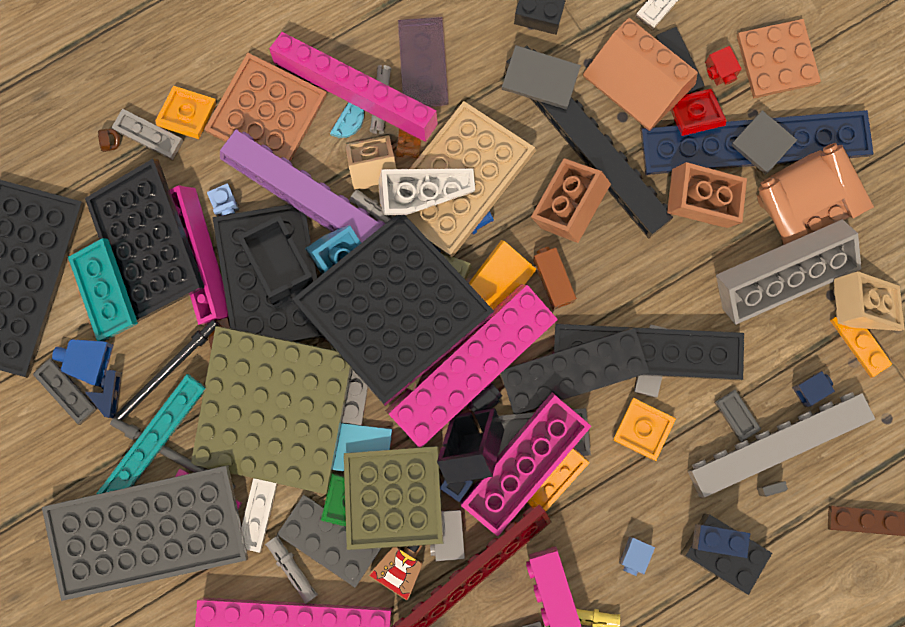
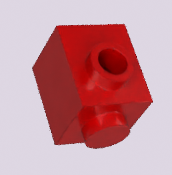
[705,46,742,86]

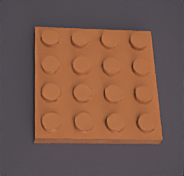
[204,53,327,162]

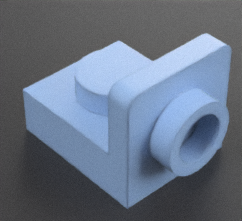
[207,183,240,216]

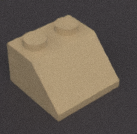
[345,135,396,189]

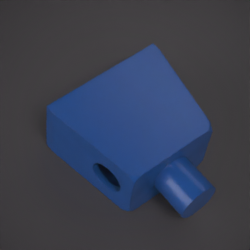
[52,340,114,387]

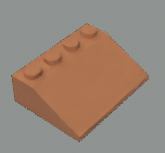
[583,18,698,131]

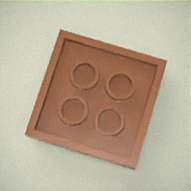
[737,19,821,99]

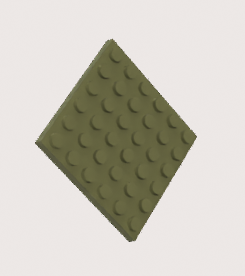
[191,326,352,494]

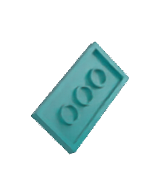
[68,238,138,342]

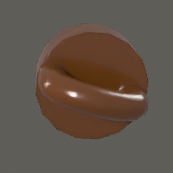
[98,129,120,152]

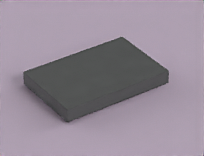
[502,45,581,110]

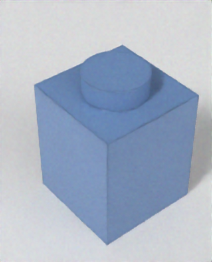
[619,537,655,576]

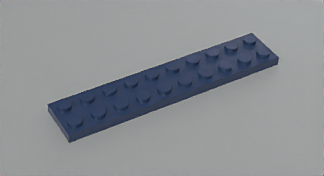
[641,110,874,175]

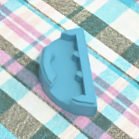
[330,102,364,138]

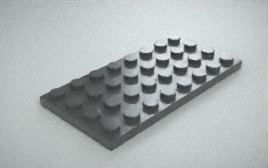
[42,465,248,601]

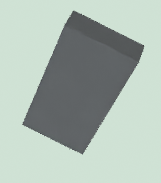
[714,390,761,442]

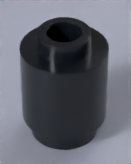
[468,383,503,414]

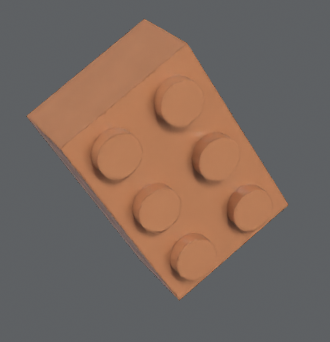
[531,158,611,243]
[667,162,747,228]

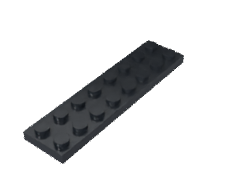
[554,324,744,381]

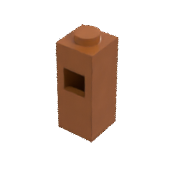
[533,247,577,310]

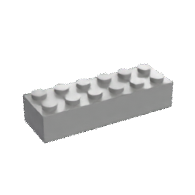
[716,219,861,325]

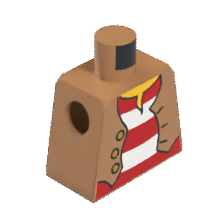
[369,545,423,600]

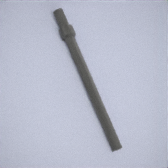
[110,417,236,490]

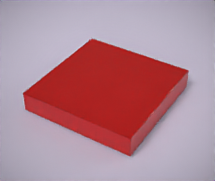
[670,89,727,136]

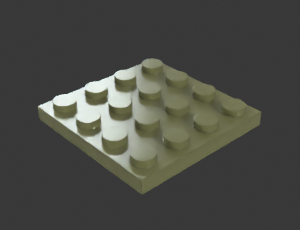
[344,446,444,550]

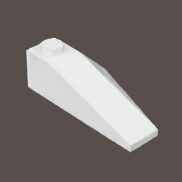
[378,169,475,215]

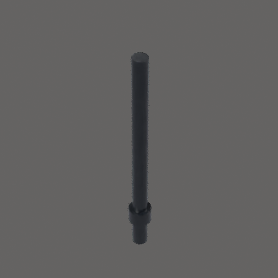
[115,319,220,421]

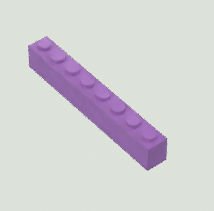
[220,130,386,243]

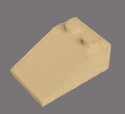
[834,271,905,331]

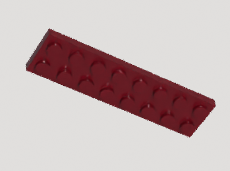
[393,505,552,627]

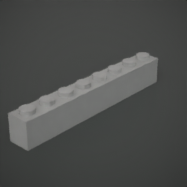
[687,392,875,498]

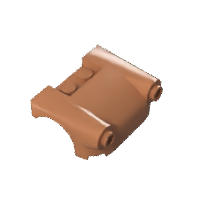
[757,143,874,245]

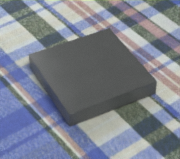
[731,110,797,175]

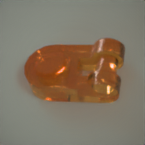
[396,128,421,159]

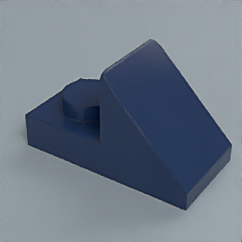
[85,370,122,419]

